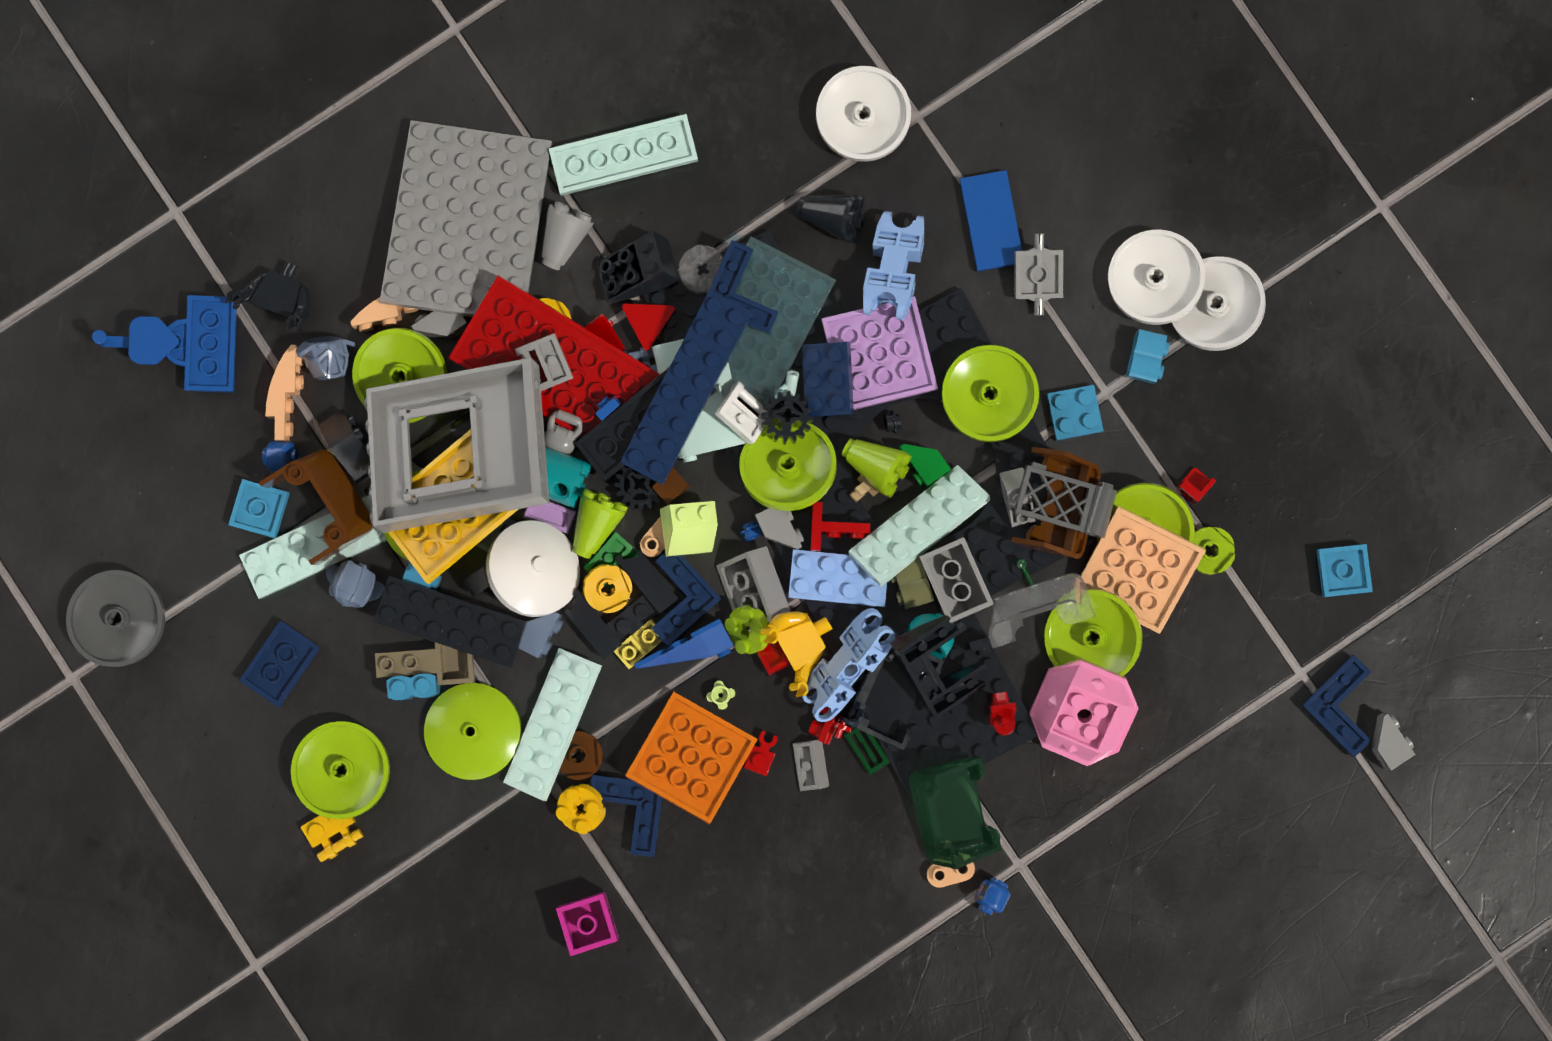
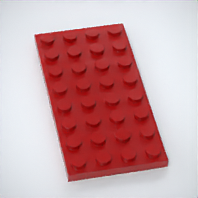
[449,275,660,438]

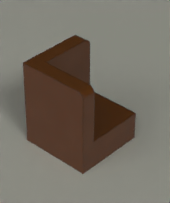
[652,468,690,505]

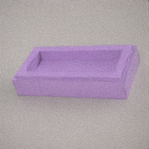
[523,502,576,534]

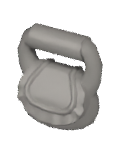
[544,409,582,454]

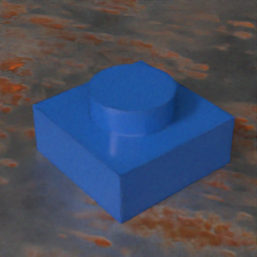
[595,395,621,420]

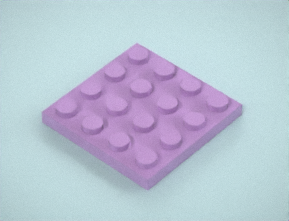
[822,296,938,410]

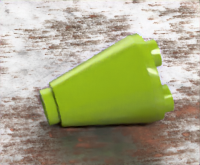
[842,439,912,497]
[573,489,628,559]

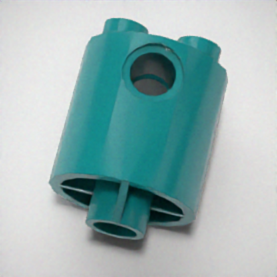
[545,446,592,508]

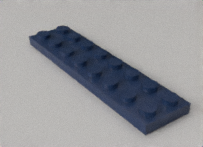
[620,290,753,485]

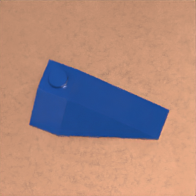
[634,619,734,669]

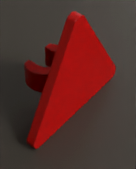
[622,304,675,351]
[584,314,625,351]

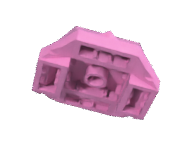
[1029,659,1139,766]

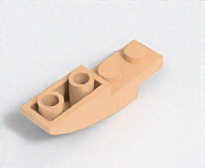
[351,297,418,332]
[265,345,304,441]

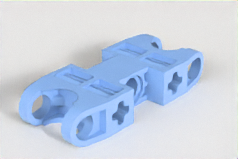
[863,211,924,320]
[802,608,895,722]

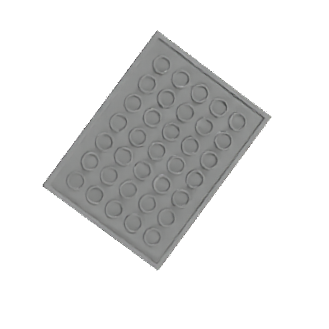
[380,120,552,317]

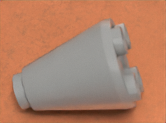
[542,201,594,270]

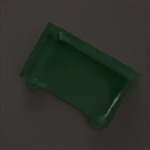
[909,756,1002,869]

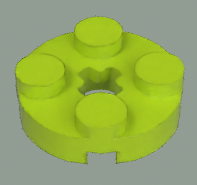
[1193,527,1235,575]
[725,605,769,654]

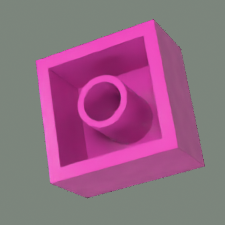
[556,891,619,956]

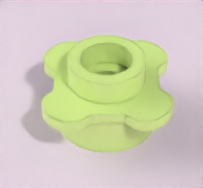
[706,681,735,709]

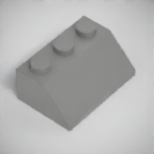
[919,537,994,623]
[716,546,791,631]

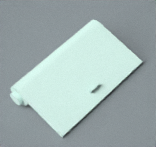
[652,339,746,463]

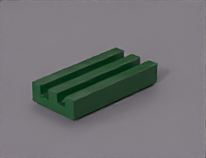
[844,727,890,775]

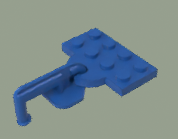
[92,295,237,393]

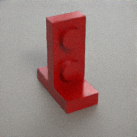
[811,502,870,552]

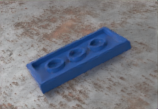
[959,170,1022,272]

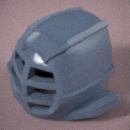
[296,337,356,380]
[326,560,385,608]

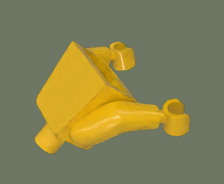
[760,611,832,697]

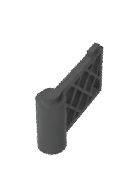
[1013,462,1117,538]

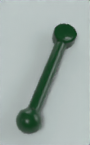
[1016,558,1043,601]

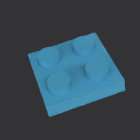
[1046,385,1104,441]
[228,479,290,538]
[1316,544,1373,597]

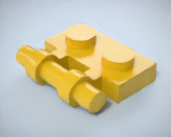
[300,815,363,862]

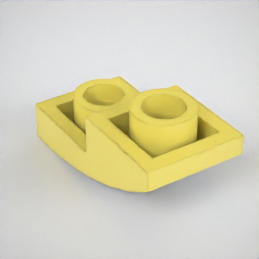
[614,618,662,669]

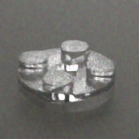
[679,245,723,294]

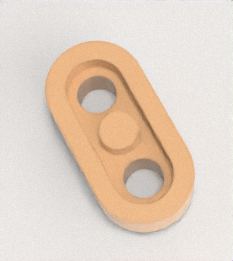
[640,517,665,557]
[927,856,975,888]

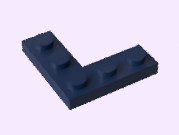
[710,240,779,335]
[651,553,721,647]
[1301,655,1372,758]
[590,775,663,857]

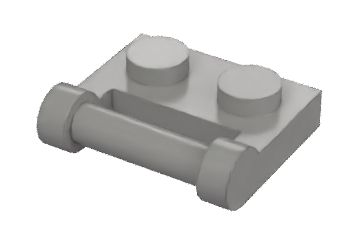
[515,333,574,391]

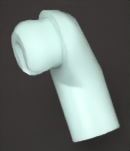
[774,370,799,405]

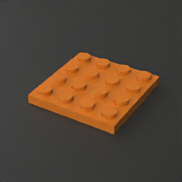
[625,692,758,825]

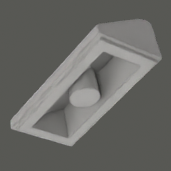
[793,740,829,791]

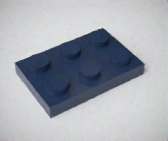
[802,341,854,417]
[239,620,322,707]

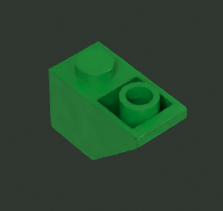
[899,444,951,488]

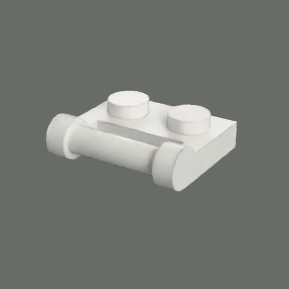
[715,381,766,445]

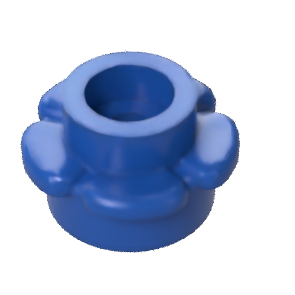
[740,521,763,541]

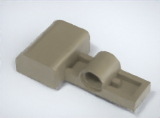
[375,643,475,685]

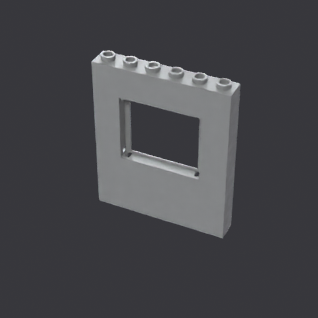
[364,358,550,533]

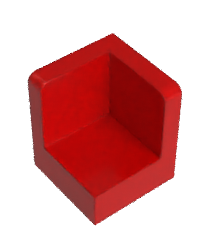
[1176,468,1216,504]

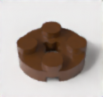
[559,731,603,780]

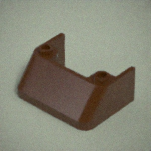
[1011,447,1101,559]
[259,450,374,565]

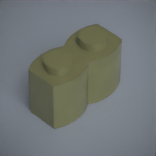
[891,557,934,610]

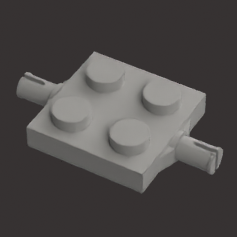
[1014,233,1063,315]

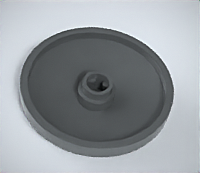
[66,570,165,667]

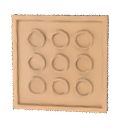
[1073,505,1206,634]

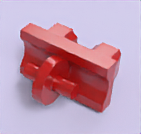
[989,692,1016,736]
[809,707,852,745]

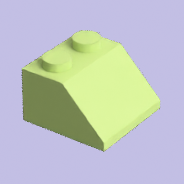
[660,501,718,557]

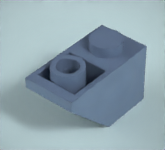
[519,612,563,658]

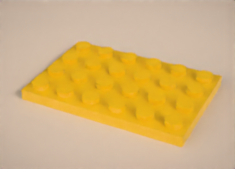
[388,429,518,584]

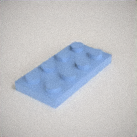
[788,549,887,607]

